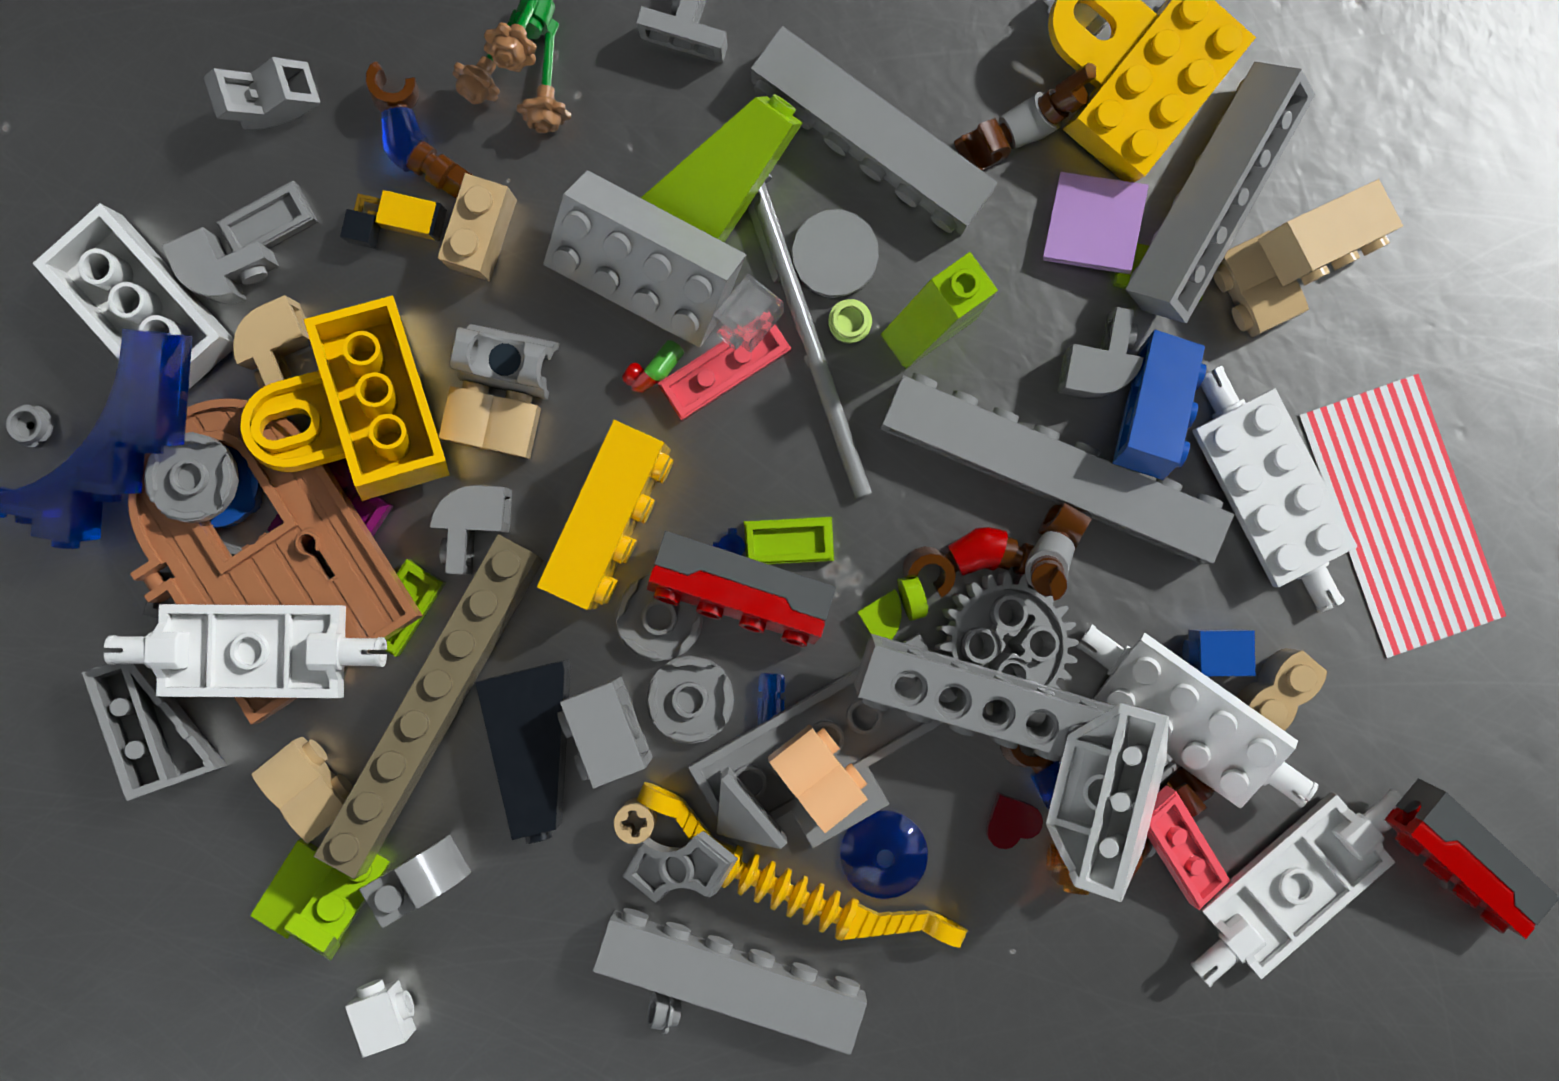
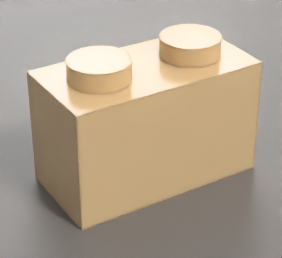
[437,173,517,282]

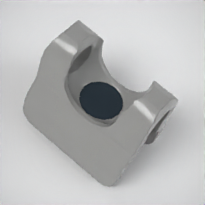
[450,324,560,400]

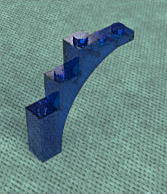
[0,329,192,549]

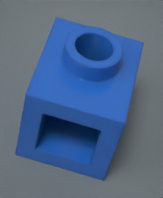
[1182,629,1256,677]

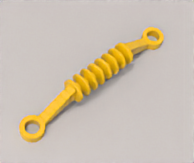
[636,782,968,948]

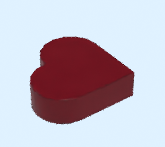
[985,792,1043,849]

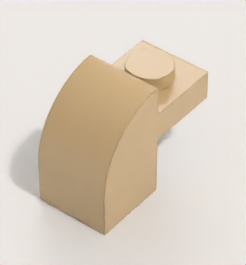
[233,295,311,389]

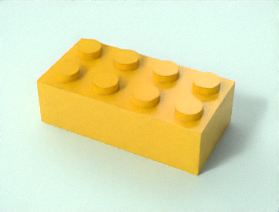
[537,419,674,610]

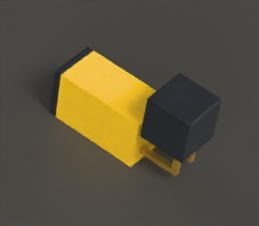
[340,190,447,249]

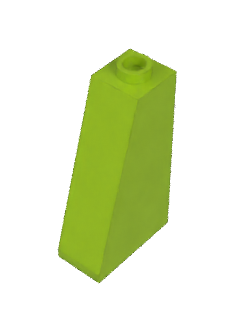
[641,94,802,243]
[881,252,998,370]

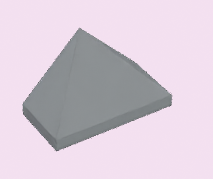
[717,766,787,849]

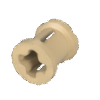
[614,797,657,844]

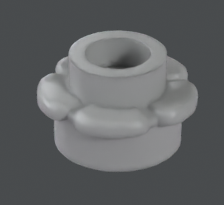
[6,404,53,448]
[648,992,681,1035]

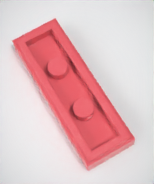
[657,312,792,422]
[1147,785,1230,910]

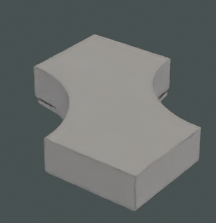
[622,831,738,903]

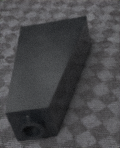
[475,659,571,844]

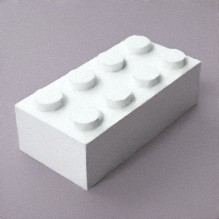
[33,203,234,403]

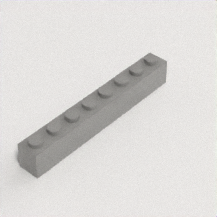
[880,373,1234,564]

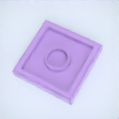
[1043,172,1149,274]

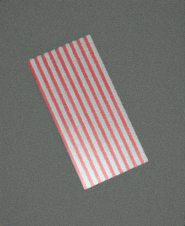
[1299,374,1506,658]

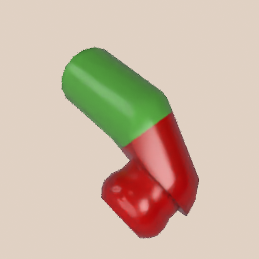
[622,340,684,393]

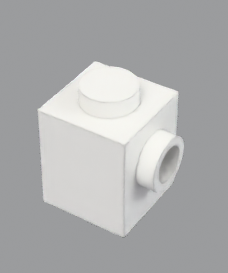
[345,979,416,1058]

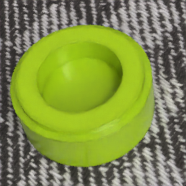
[897,577,928,621]

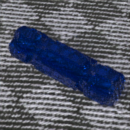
[757,673,785,725]

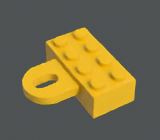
[1048,0,1256,182]
[240,295,450,501]

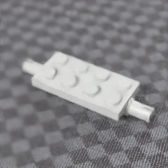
[1192,365,1358,613]
[104,604,387,698]
[1076,624,1318,809]
[1189,789,1402,987]

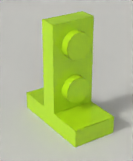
[284,854,390,961]

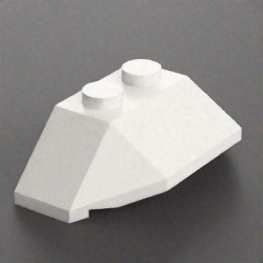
[1046,703,1169,902]

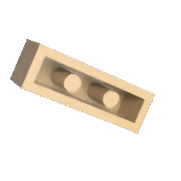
[1258,179,1403,287]

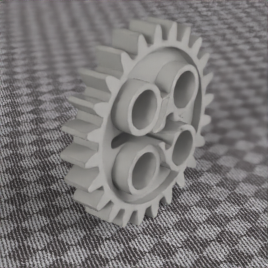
[934,572,1079,715]

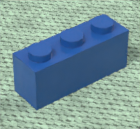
[1112,329,1207,480]

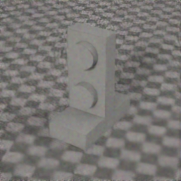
[636,0,728,63]

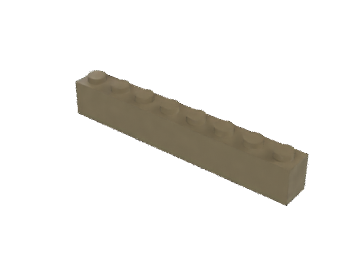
[314,534,544,879]

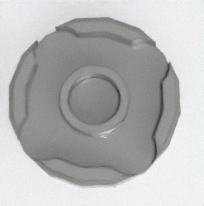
[792,209,879,299]
[144,432,239,523]
[615,575,704,661]
[646,655,734,744]

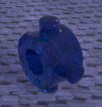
[713,528,745,556]

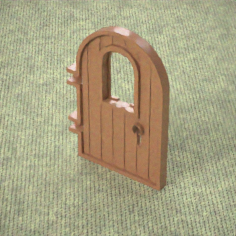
[128,399,423,725]

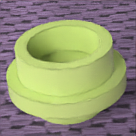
[828,299,872,344]

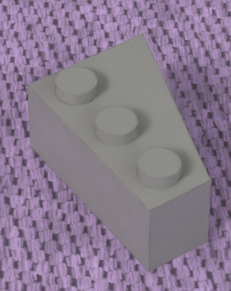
[82,664,228,801]

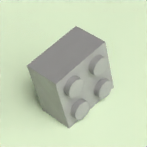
[558,676,653,789]

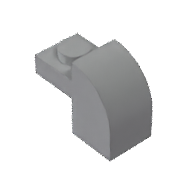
[203,57,321,130]
[161,227,279,304]
[1057,307,1144,399]
[430,485,512,574]
[359,834,471,928]

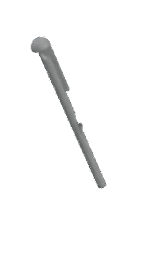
[748,174,872,499]

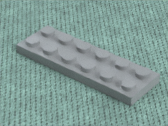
[688,633,957,845]

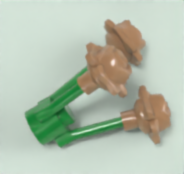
[452,0,571,133]

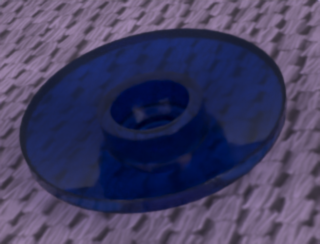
[840,810,928,899]

